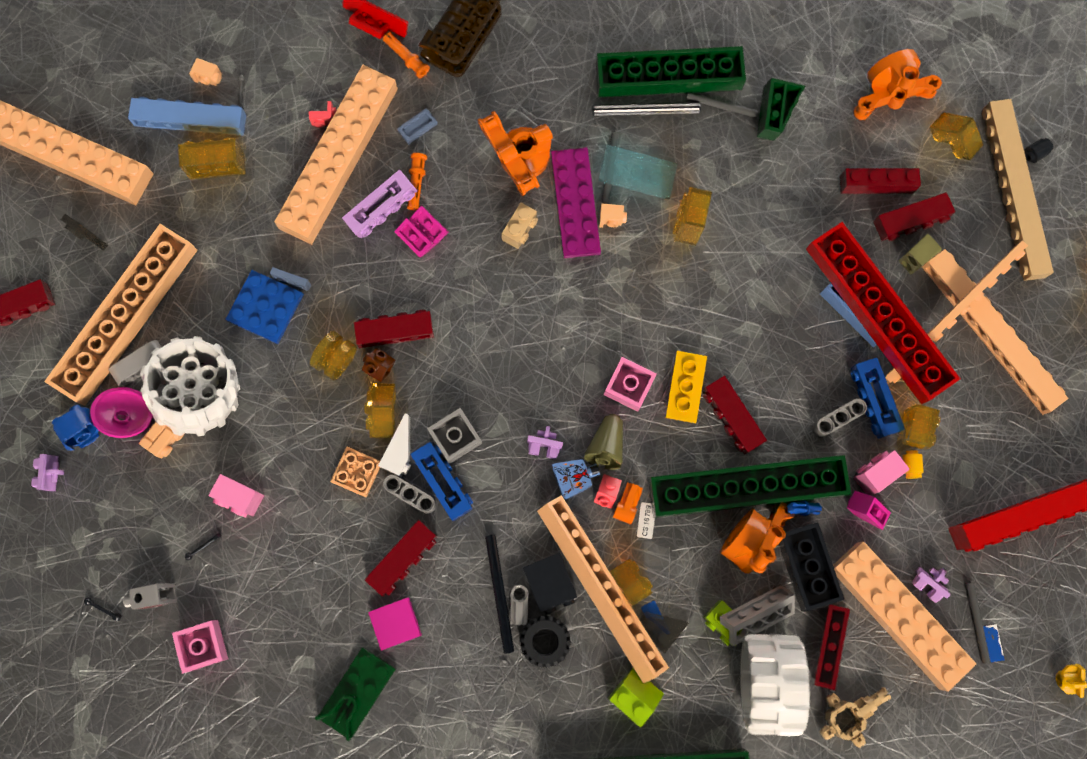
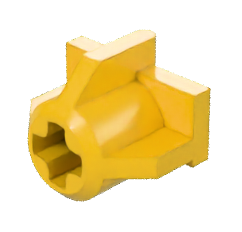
[1056,664,1087,698]

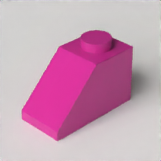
[846,491,891,530]

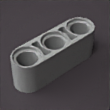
[109,340,162,387]
[812,399,867,437]
[383,475,436,514]

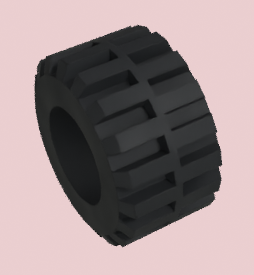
[520,616,571,668]

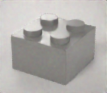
[427,408,482,464]

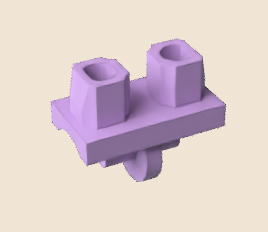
[527,426,563,460]
[31,454,64,491]
[912,567,951,603]

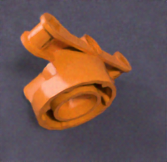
[853,49,942,120]
[477,111,553,196]
[720,503,795,574]

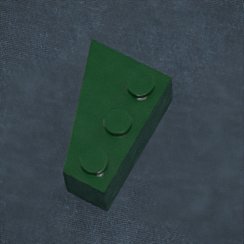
[757,78,806,141]

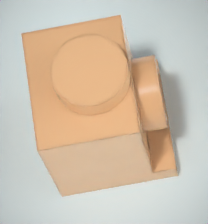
[189,58,222,86]
[599,204,627,228]

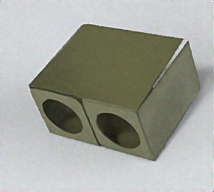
[898,234,942,275]

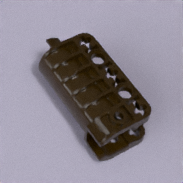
[418,0,502,77]

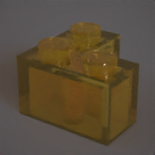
[930,112,983,160]
[364,383,396,438]
[902,404,941,450]
[609,559,653,606]

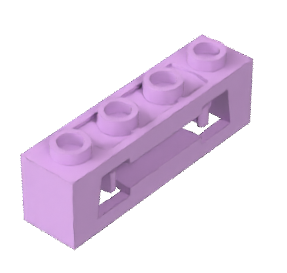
[342,169,418,238]

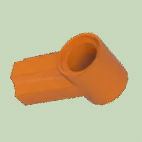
[613,482,643,524]

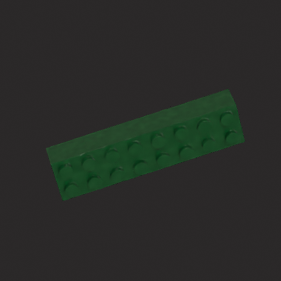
[596,46,746,97]

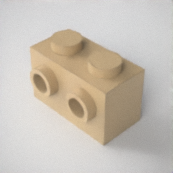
[502,203,538,249]

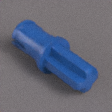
[787,500,822,516]

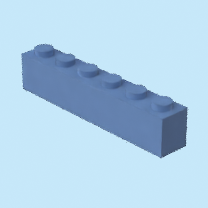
[128,97,246,136]

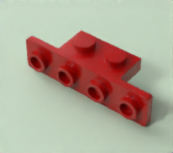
[342,0,409,39]

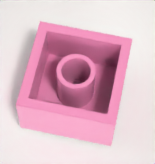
[604,357,656,412]
[853,450,910,495]
[208,474,265,517]
[172,620,228,673]

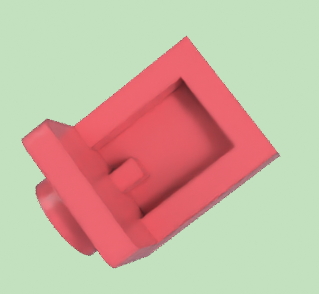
[309,101,337,128]
[594,474,622,509]

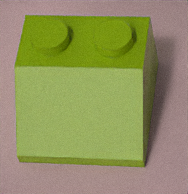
[608,667,664,728]

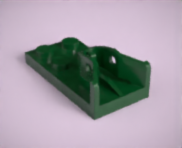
[315,647,396,742]

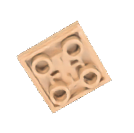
[330,447,380,498]

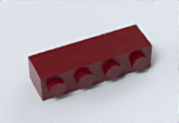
[840,168,921,194]
[873,192,956,241]
[0,279,55,326]
[354,309,434,349]
[703,375,767,455]
[365,520,437,596]
[814,605,850,690]

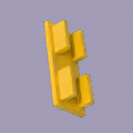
[665,351,707,424]

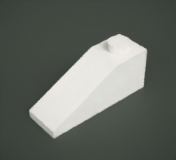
[378,413,411,478]

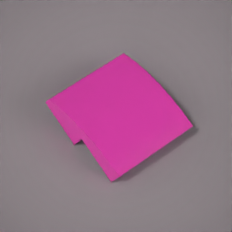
[394,205,449,258]
[368,597,422,651]

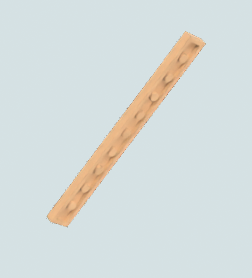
[885,241,1028,384]

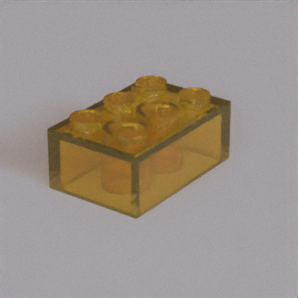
[178,138,246,180]
[672,187,712,246]

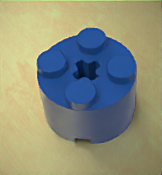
[52,405,100,451]

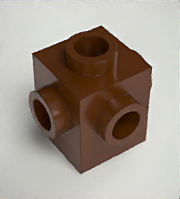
[362,348,396,382]

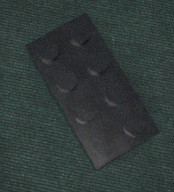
[779,522,845,612]

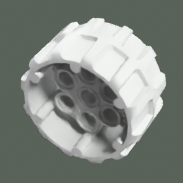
[140,336,240,436]
[740,634,809,735]

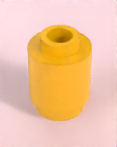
[902,450,924,479]

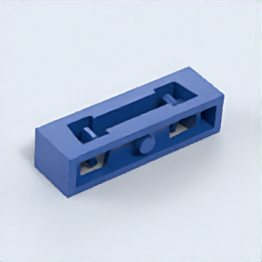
[850,358,905,439]
[410,442,473,522]

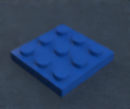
[225,270,304,344]

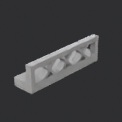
[720,585,795,646]

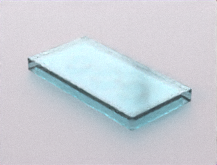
[598,145,678,200]

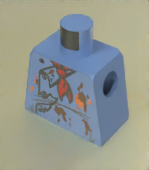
[552,459,600,501]

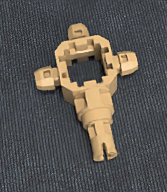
[820,687,891,748]

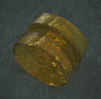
[310,331,357,381]

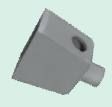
[123,583,177,610]

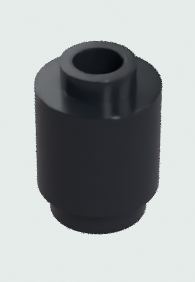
[1024,138,1054,163]

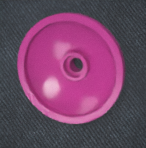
[90,387,153,438]

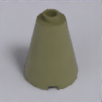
[584,414,623,470]

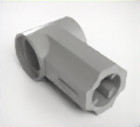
[510,585,529,625]

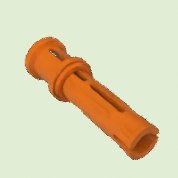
[383,32,430,78]
[407,153,427,211]

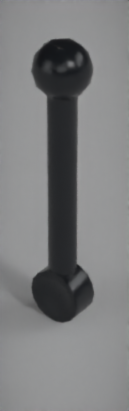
[185,533,222,561]
[84,597,122,621]

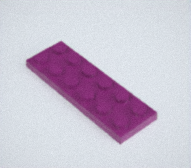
[551,147,601,258]

